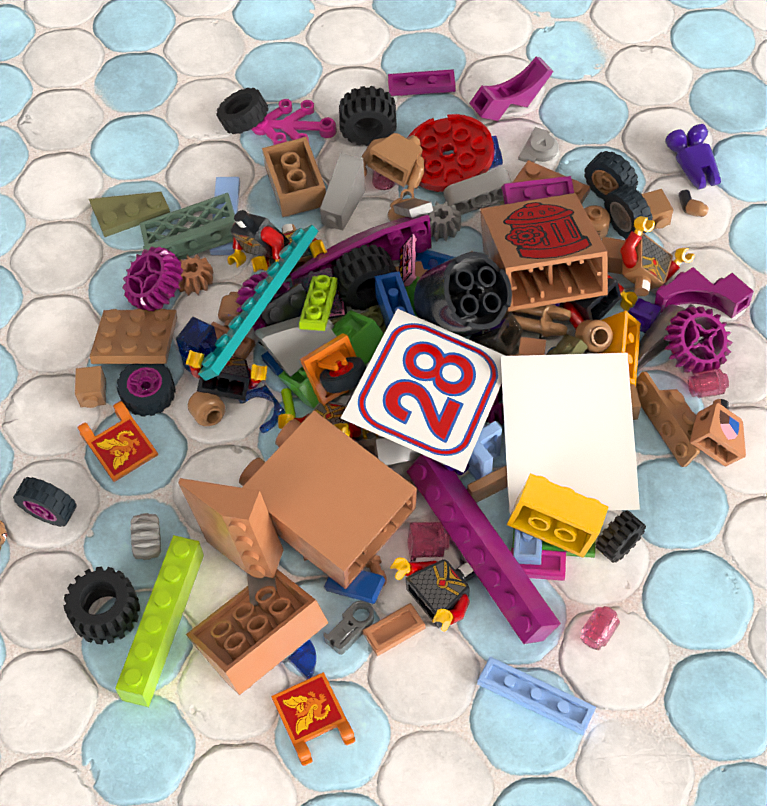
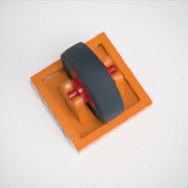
[300,333,366,405]

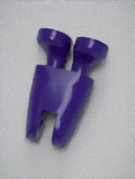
[665,124,721,190]

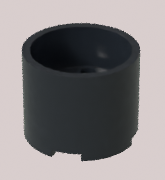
[414,252,512,337]

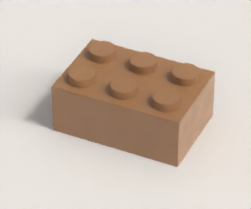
[262,137,326,217]

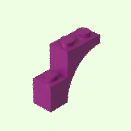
[469,56,554,121]
[654,267,754,319]

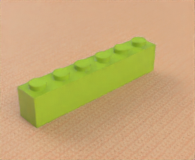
[115,535,204,707]

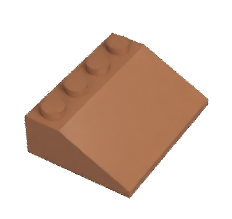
[178,478,284,578]
[186,569,328,695]

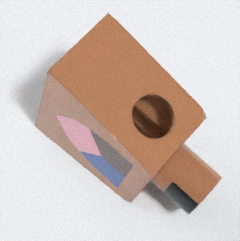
[690,399,746,467]

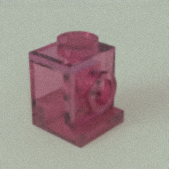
[407,522,449,562]

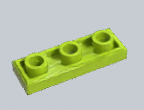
[299,275,338,331]

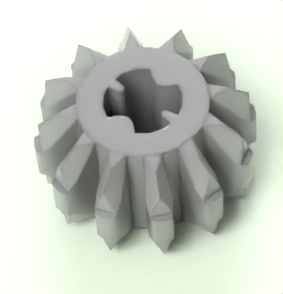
[427,201,461,242]
[130,513,161,560]

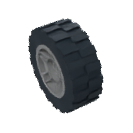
[604,184,653,239]

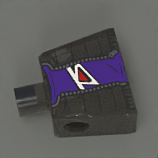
[469,311,524,356]

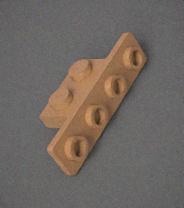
[636,372,700,467]

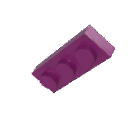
[388,69,456,96]
[501,176,574,204]

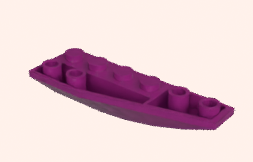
[290,214,432,290]

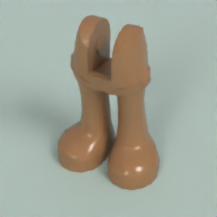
[495,304,571,337]

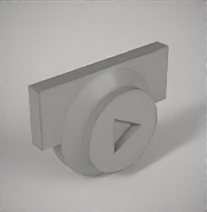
[518,127,558,163]

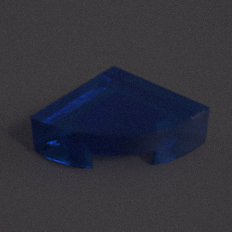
[288,640,317,680]

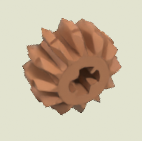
[178,254,214,296]

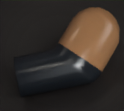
[678,190,709,217]

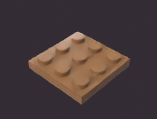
[90,309,177,364]

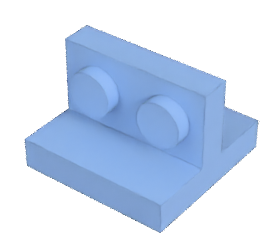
[468,421,502,480]

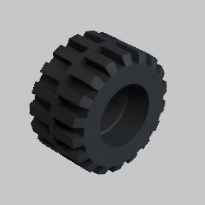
[339,86,397,146]
[332,245,397,310]
[63,566,140,645]

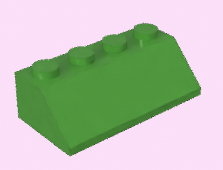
[278,310,384,409]

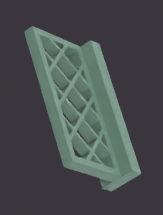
[140,193,235,259]

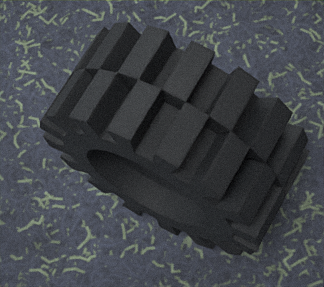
[596,510,646,563]

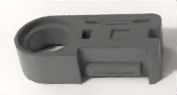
[324,600,374,655]

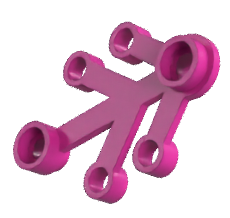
[251,99,337,145]

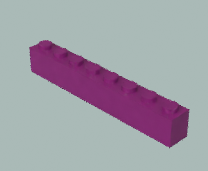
[406,454,561,644]

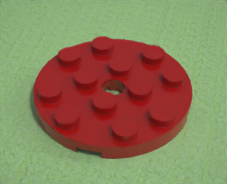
[407,114,494,192]

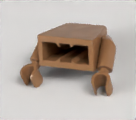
[361,133,424,200]

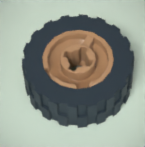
[584,151,638,201]

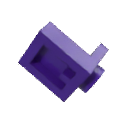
[628,298,662,333]

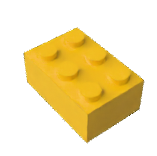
[507,473,608,558]

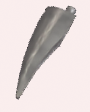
[637,304,696,371]

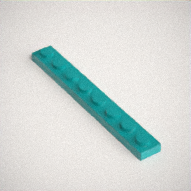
[198,225,319,381]

